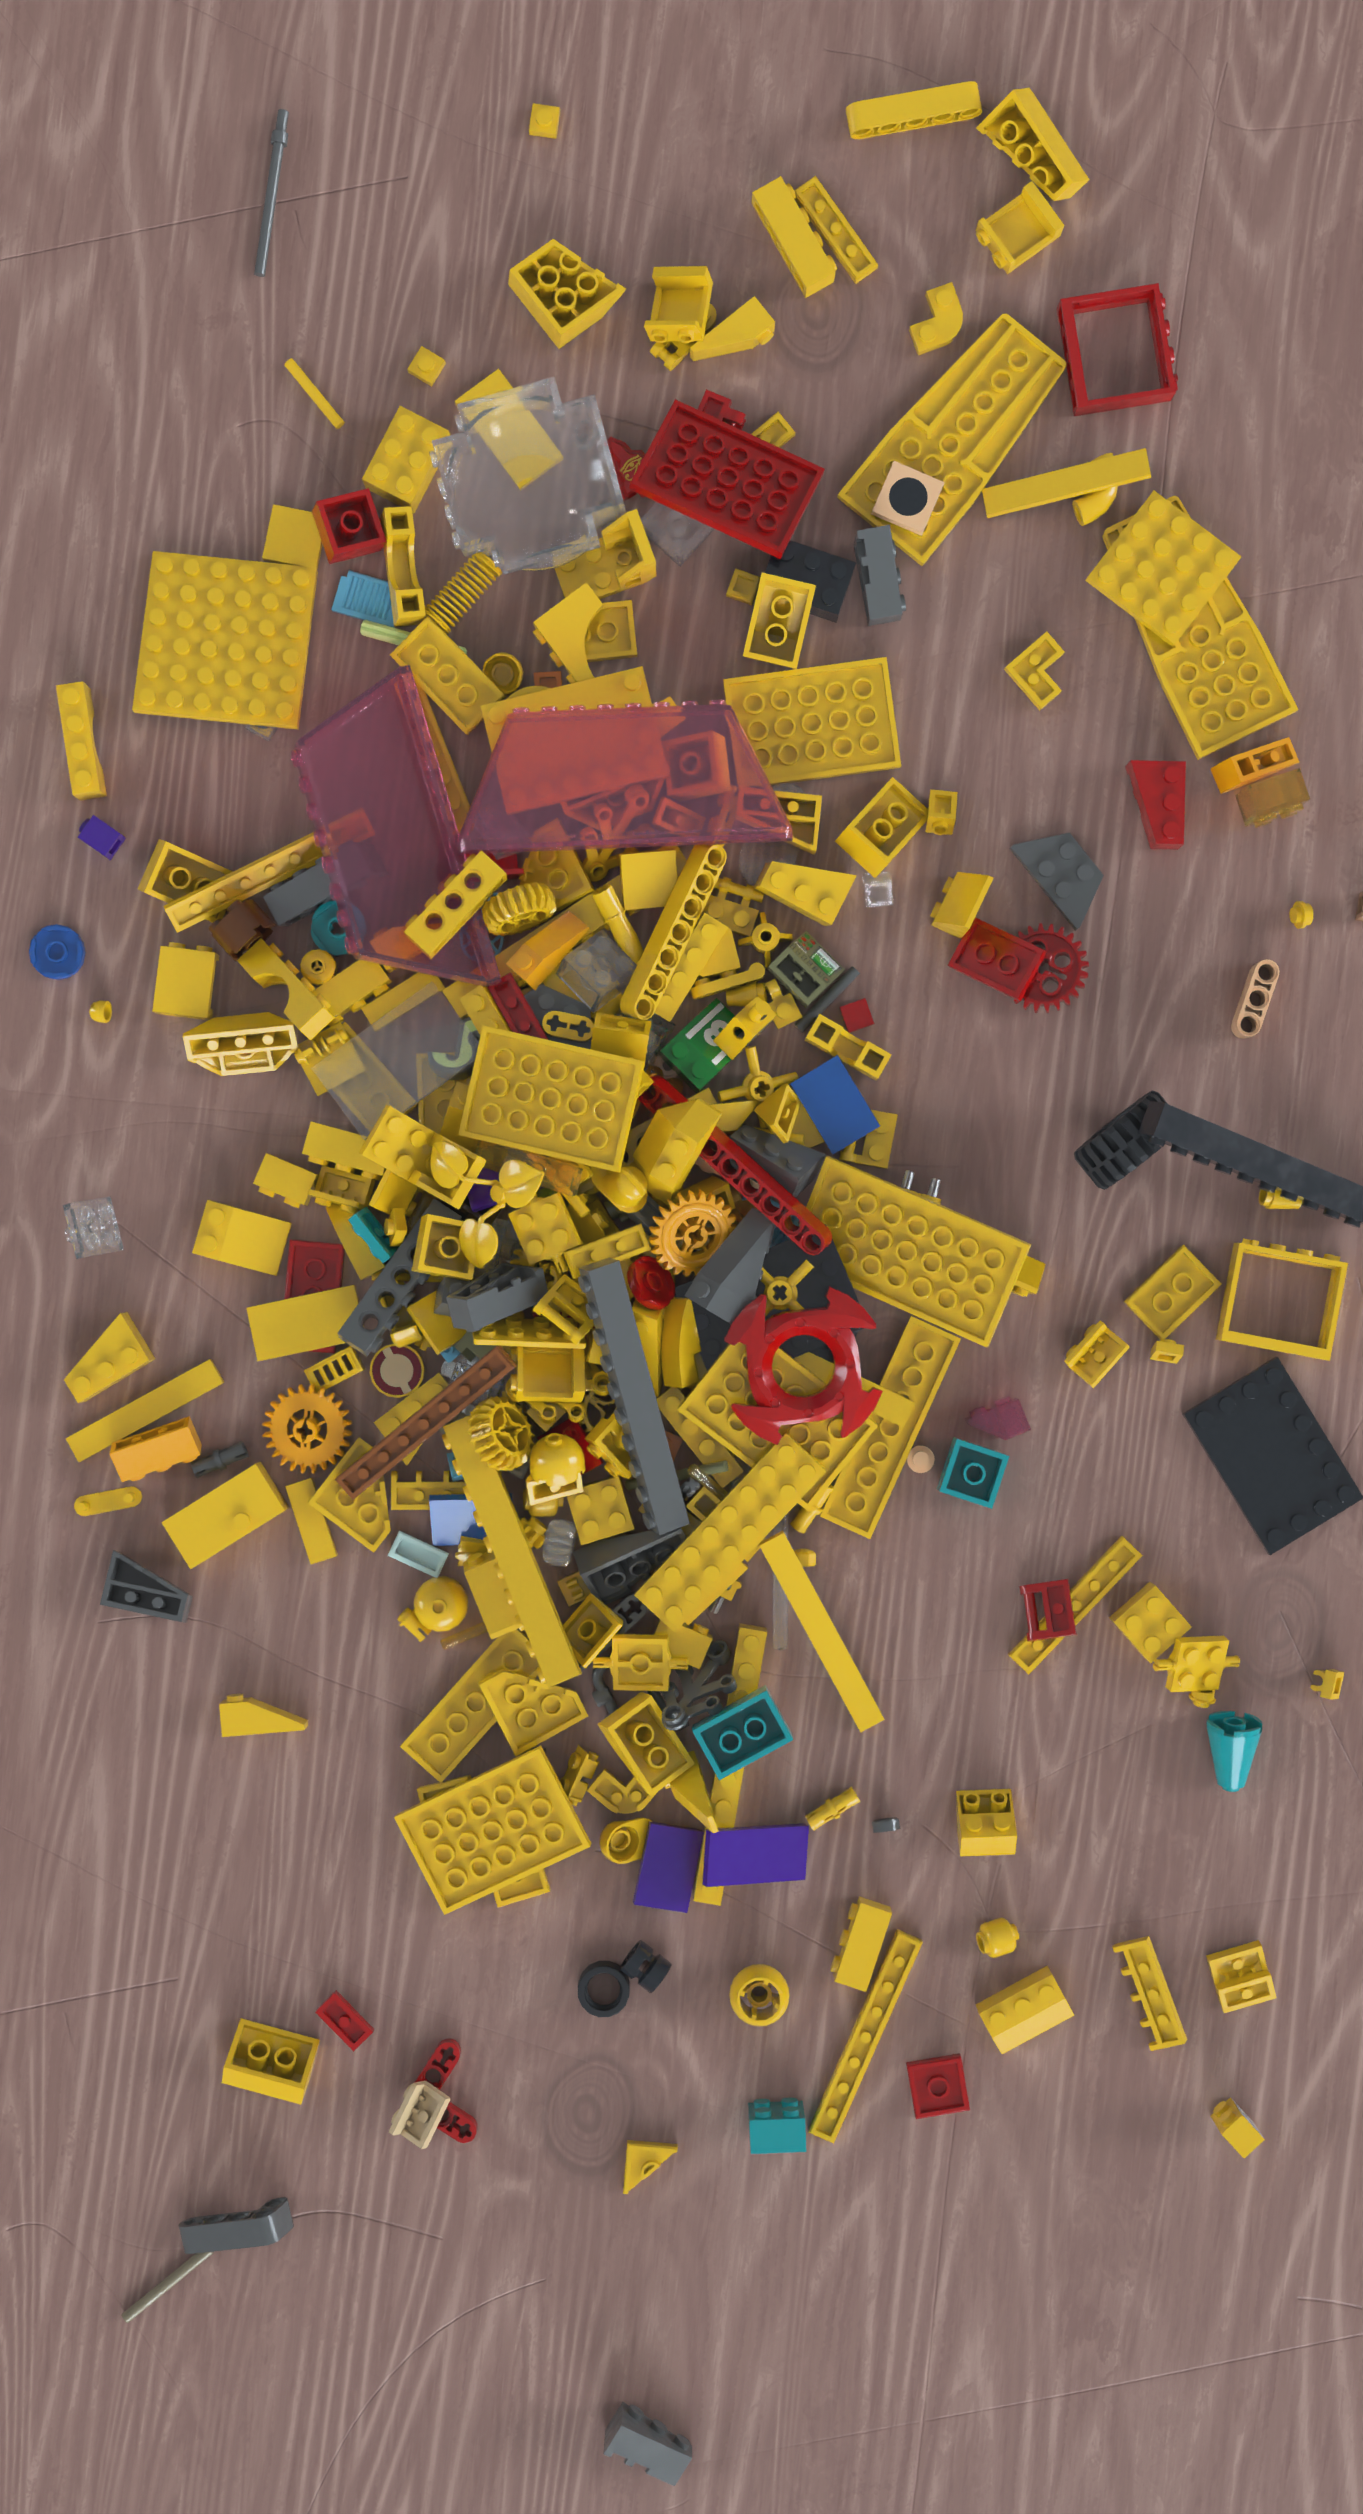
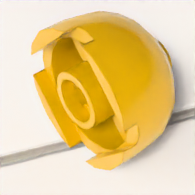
[529,1433,585,1486]
[413,1576,469,1632]

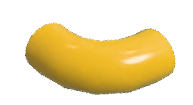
[1072,453,1118,526]

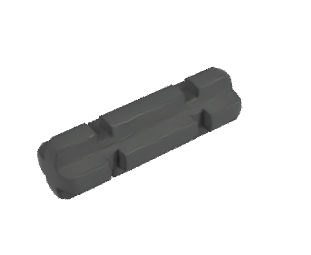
[680,1477,700,1504]

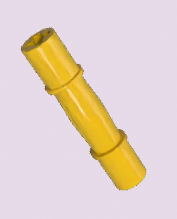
[591,884,651,984]

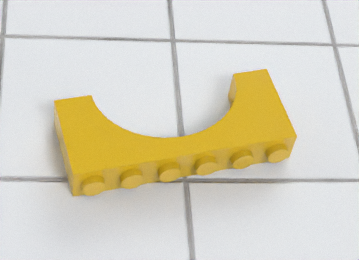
[532,582,686,739]

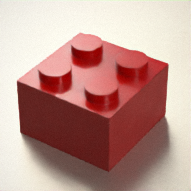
[312,488,387,564]

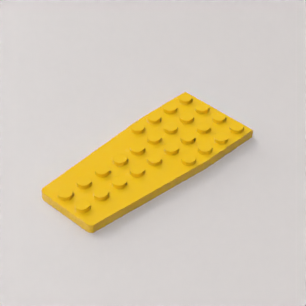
[837,314,1066,566]
[1102,496,1299,760]

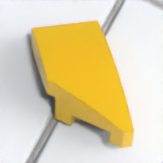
[709,1100,758,1131]

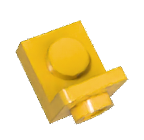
[925,789,958,835]

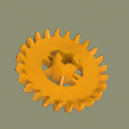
[648,1189,737,1277]
[262,1384,353,1474]

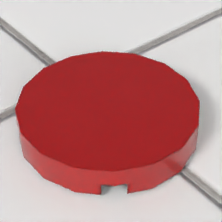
[627,1256,675,1310]

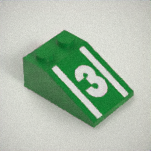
[659,998,745,1094]

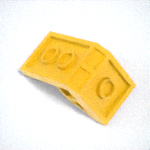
[550,509,656,599]
[359,1104,487,1209]

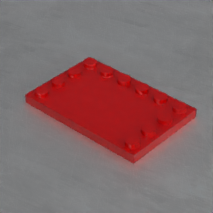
[629,399,825,559]

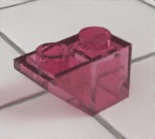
[965,1395,1031,1440]

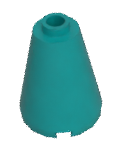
[1206,1711,1263,1792]

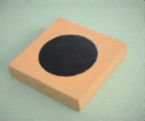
[871,461,945,536]

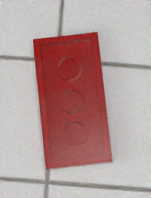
[284,1239,345,1354]

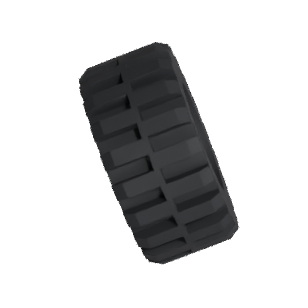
[1074,1091,1168,1190]

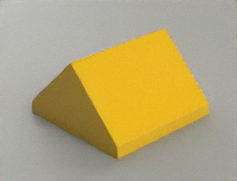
[563,1593,623,1668]

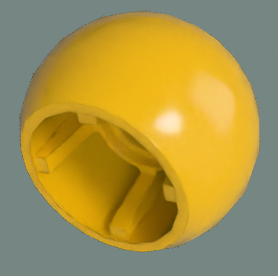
[729,1964,790,2027]

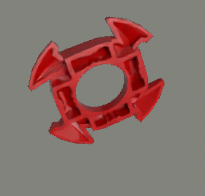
[724,1286,883,1445]

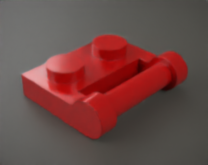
[1019,1579,1077,1642]

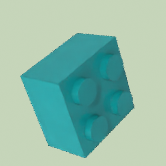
[936,1437,1010,1509]
[748,2097,807,2154]

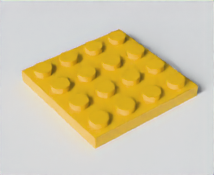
[1085,490,1241,647]

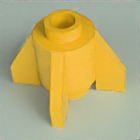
[737,912,793,968]

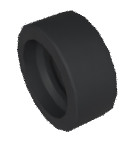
[578,1961,630,2017]

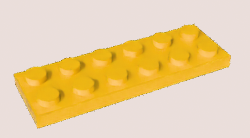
[400,1629,540,1783]

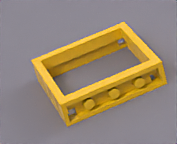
[1216,1238,1348,1361]

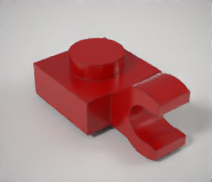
[697,389,746,430]

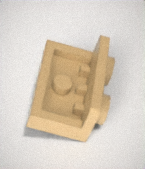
[389,2081,451,2149]

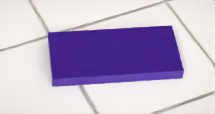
[703,1823,809,1887]

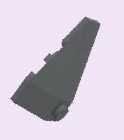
[573,1527,687,1605]

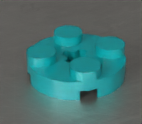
[311,901,367,957]

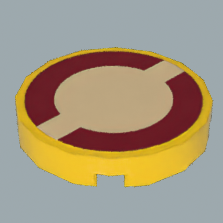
[369,1344,425,1398]

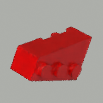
[1125,760,1186,850]

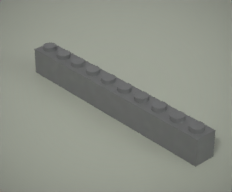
[578,1257,690,1535]

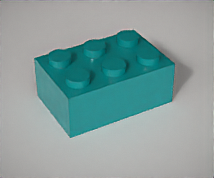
[692,1685,793,1780]

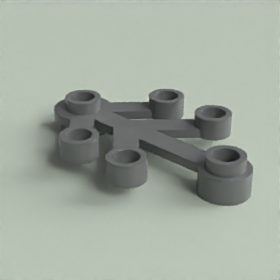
[661,1640,737,1730]

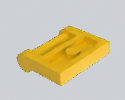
[839,1110,898,1169]
[533,1273,594,1345]

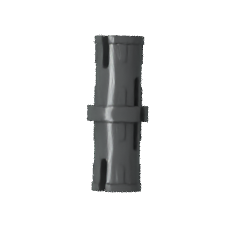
[191,1441,249,1478]

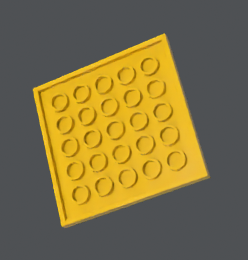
[132,551,318,730]

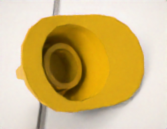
[591,1161,648,1213]

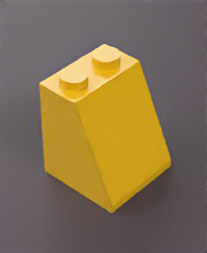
[463,1552,519,1640]

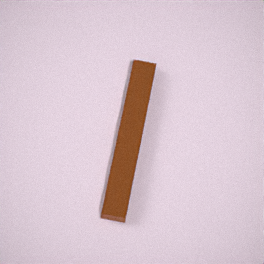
[335,1345,517,1500]

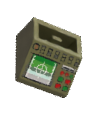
[768,931,845,1009]

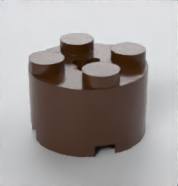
[209,899,276,961]

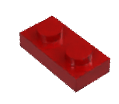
[315,1990,374,2052]

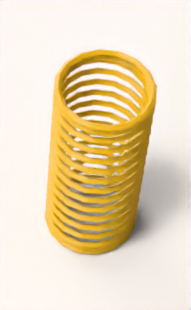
[425,549,502,634]

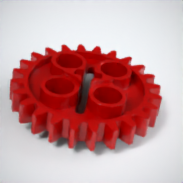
[1007,923,1089,1013]

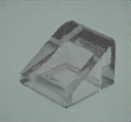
[863,872,893,908]

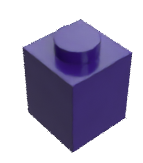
[78,815,126,860]

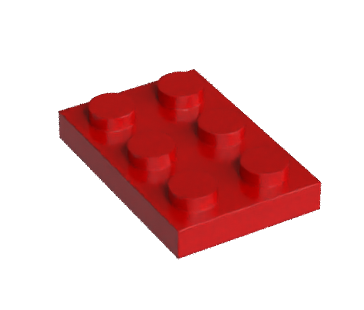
[948,917,1047,1002]

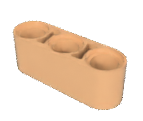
[1231,959,1280,1039]

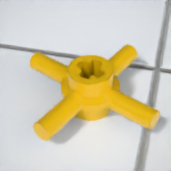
[717,1046,798,1128]
[760,1259,814,1317]

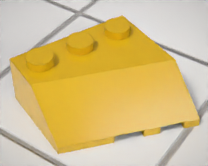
[508,239,626,349]

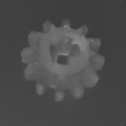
[542,1519,577,1567]

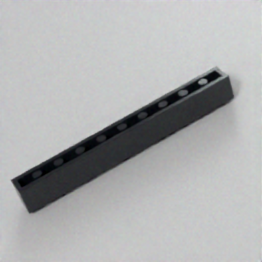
[1138,1101,1363,1228]

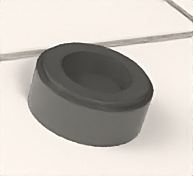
[872,1817,900,1833]

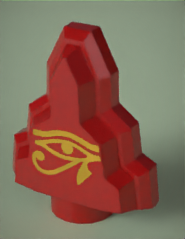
[603,436,645,502]

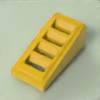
[304,1346,365,1392]

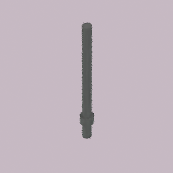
[254,109,289,277]

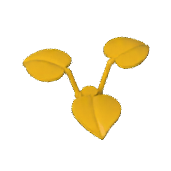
[431,1141,545,1269]

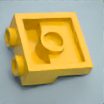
[584,1413,632,1479]

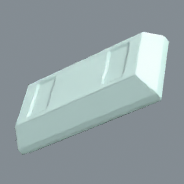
[388,1530,449,1578]

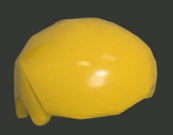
[482,652,524,695]

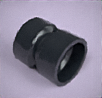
[619,1940,672,1993]

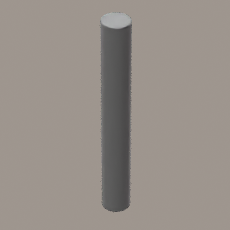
[795,966,860,1033]

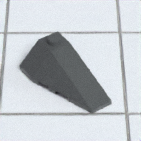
[684,1207,775,1324]

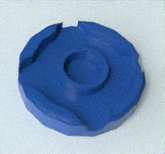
[29,924,86,980]

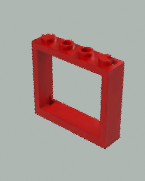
[1057,283,1178,416]

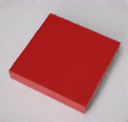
[906,2053,970,2119]

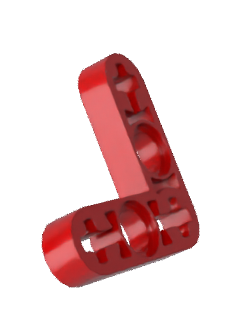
[414,2038,477,2143]

